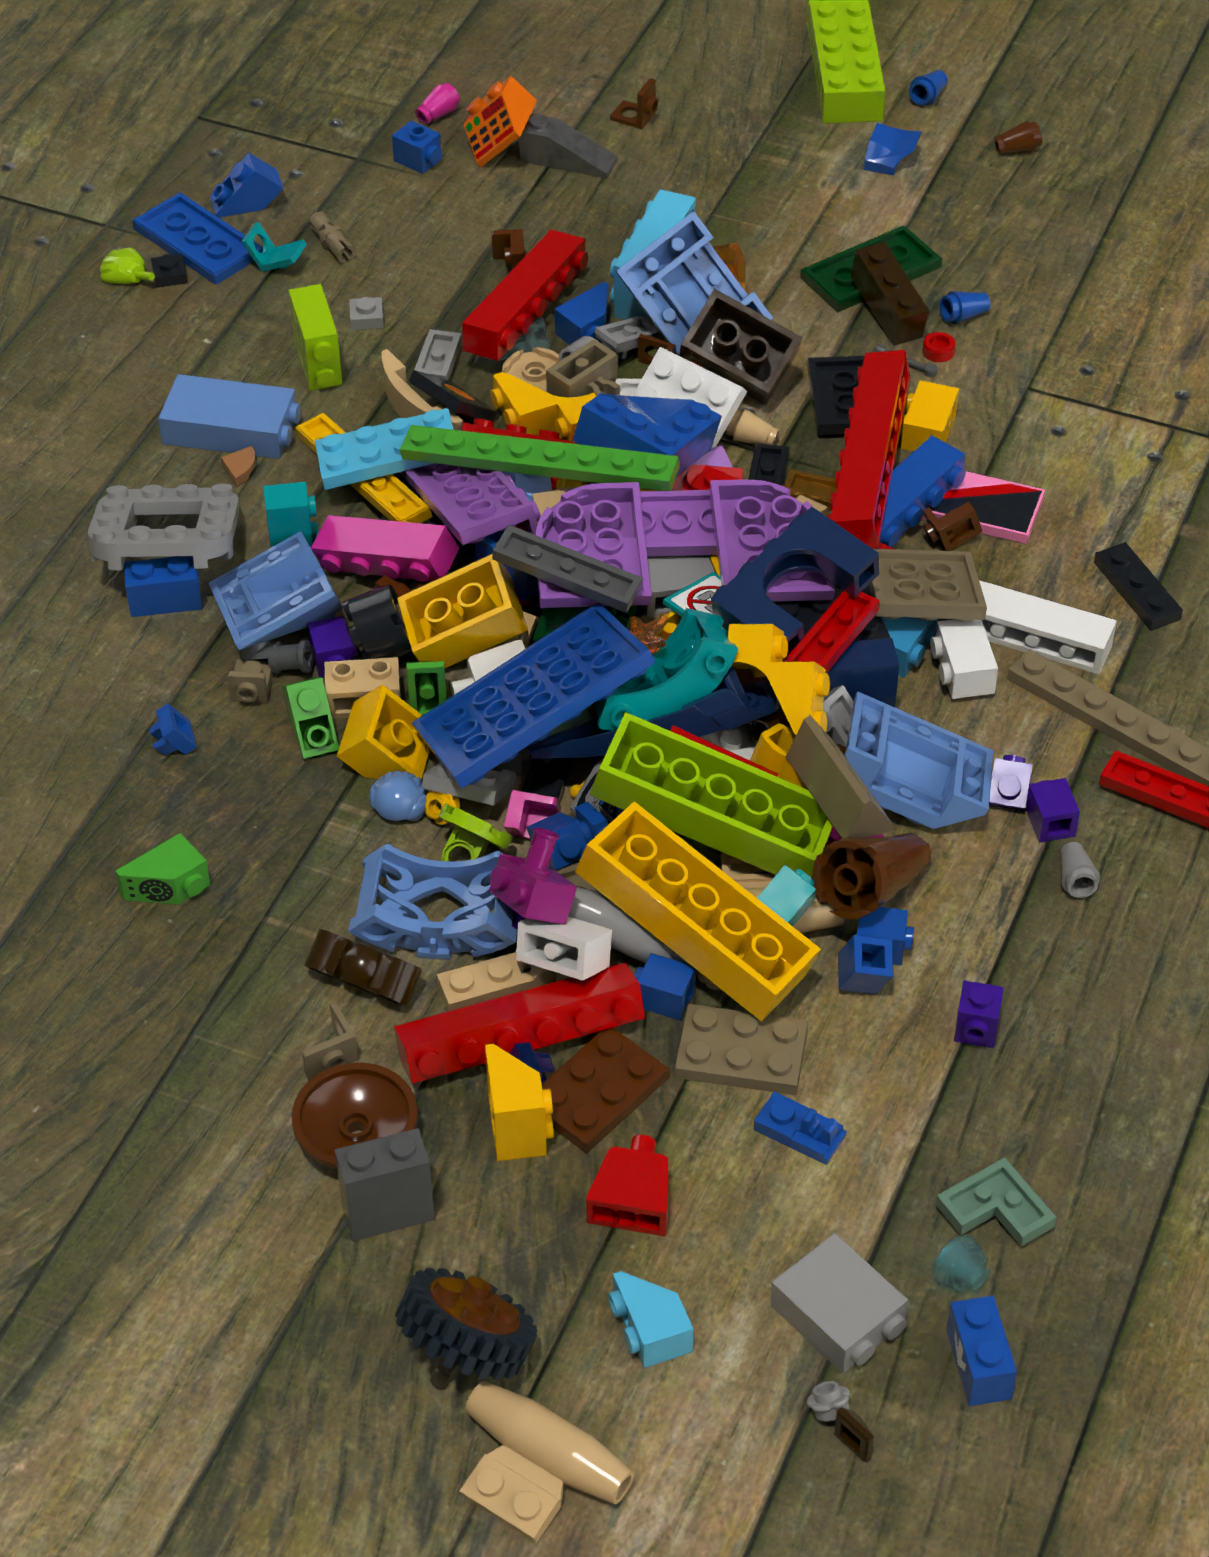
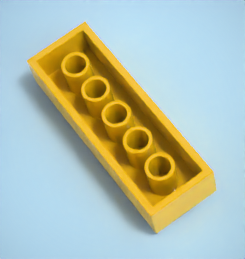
[575,801,821,1022]

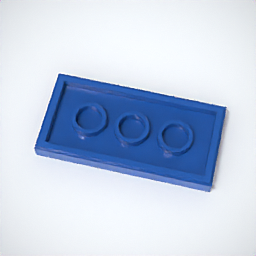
[132,192,263,285]

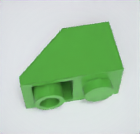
[281,677,339,759]

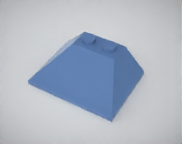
[615,211,773,356]
[209,531,343,650]
[845,691,994,829]

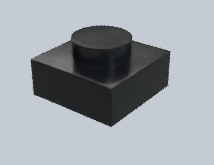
[151,254,187,288]

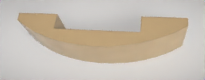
[381,349,463,430]

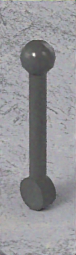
[873,344,938,377]

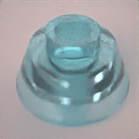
[933,1235,989,1292]

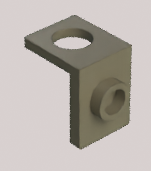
[302,1002,358,1081]

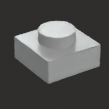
[349,297,384,330]

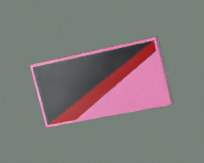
[921,471,1045,544]

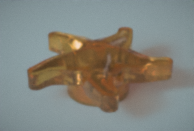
[629,613,669,654]

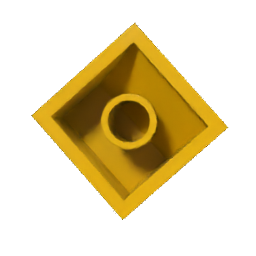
[337,684,430,779]
[485,1044,554,1161]

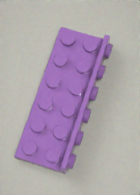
[399,430,541,545]

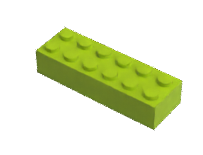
[806,0,885,123]
[590,712,833,877]

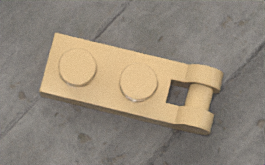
[437,952,556,1011]

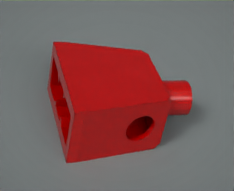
[586,1134,669,1237]

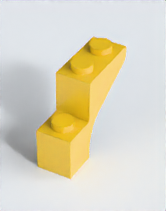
[490,372,596,441]
[728,624,830,735]

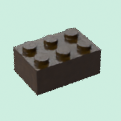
[679,288,802,405]

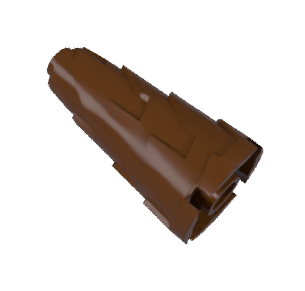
[812,833,932,919]

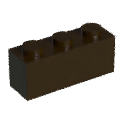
[850,242,929,346]

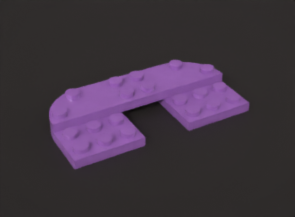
[536,480,835,608]

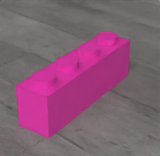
[311,515,459,582]

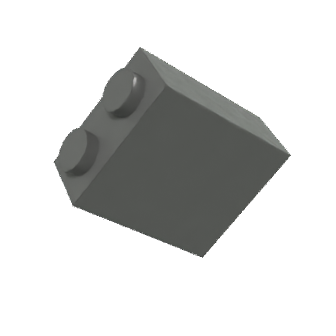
[335,1128,435,1241]

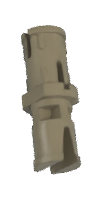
[309,211,356,263]

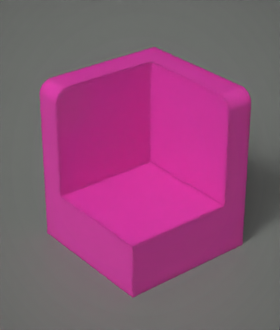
[504,790,561,840]

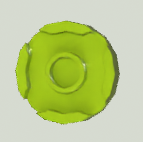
[439,803,513,862]

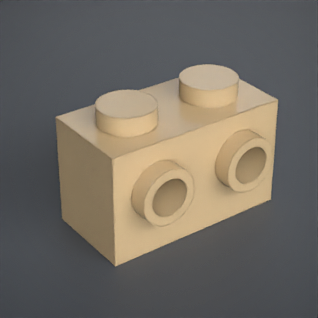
[324,657,401,719]

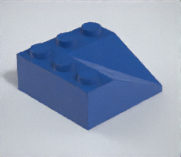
[573,393,722,477]

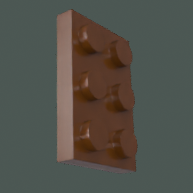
[542,1028,669,1154]

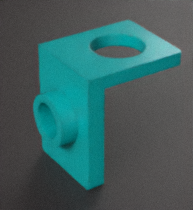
[242,222,307,272]

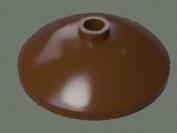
[292,1062,418,1169]

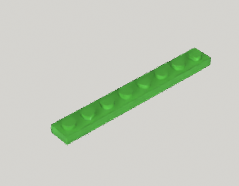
[400,425,680,492]

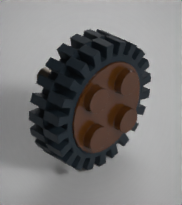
[395,1268,537,1388]

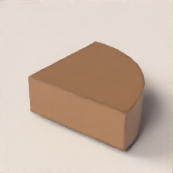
[221,446,256,486]

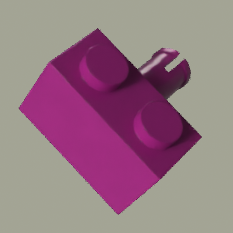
[489,827,577,925]

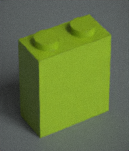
[289,284,342,391]

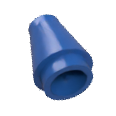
[909,70,948,105]
[939,291,990,324]

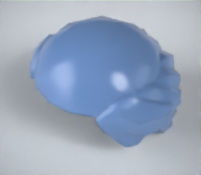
[369,770,429,821]

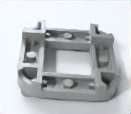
[88,483,240,570]

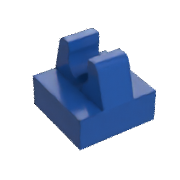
[149,703,197,755]

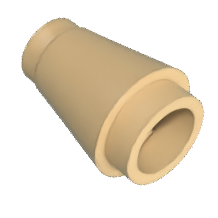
[726,409,780,445]

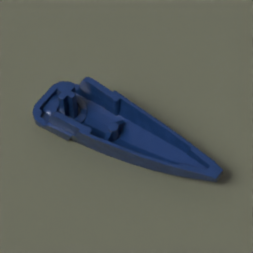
[528,667,781,759]

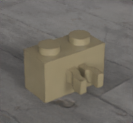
[546,339,620,397]

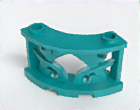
[593,608,738,731]

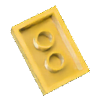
[397,554,528,668]

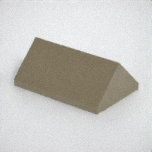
[786,715,895,839]

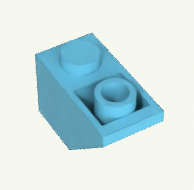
[608,1271,694,1368]

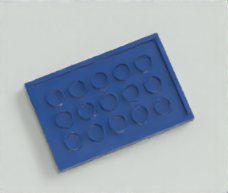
[412,602,656,788]

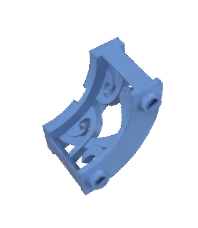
[348,844,517,959]

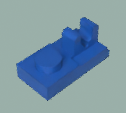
[754,1091,847,1165]

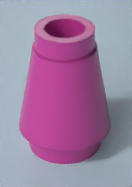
[415,83,460,125]

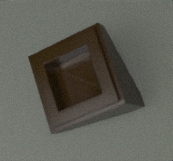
[835,1407,874,1463]

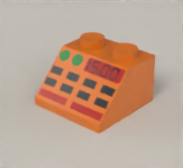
[463,76,538,167]

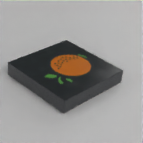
[409,370,498,421]

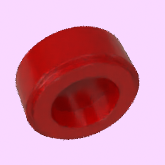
[922,332,956,362]

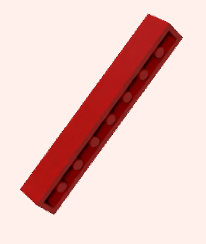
[827,350,911,548]

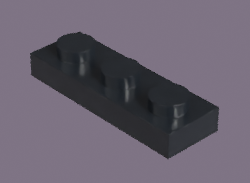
[1094,542,1183,631]

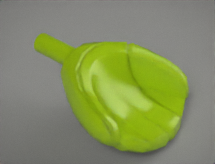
[100,247,155,284]

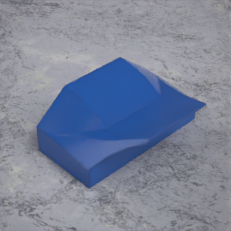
[864,123,922,176]

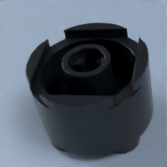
[342,584,412,659]

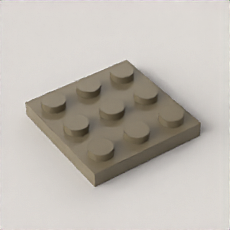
[869,548,987,622]

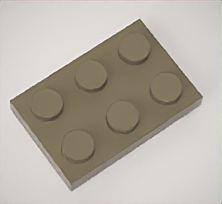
[675,1004,808,1095]

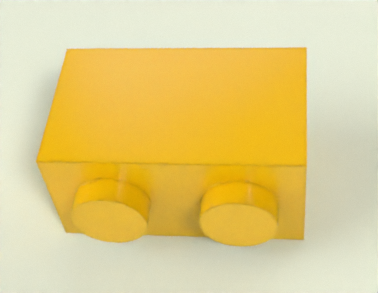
[900,380,959,452]

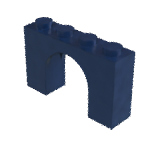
[711,506,879,662]

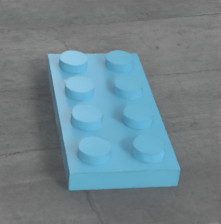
[315,408,454,490]

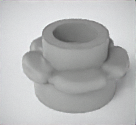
[807,1381,850,1421]

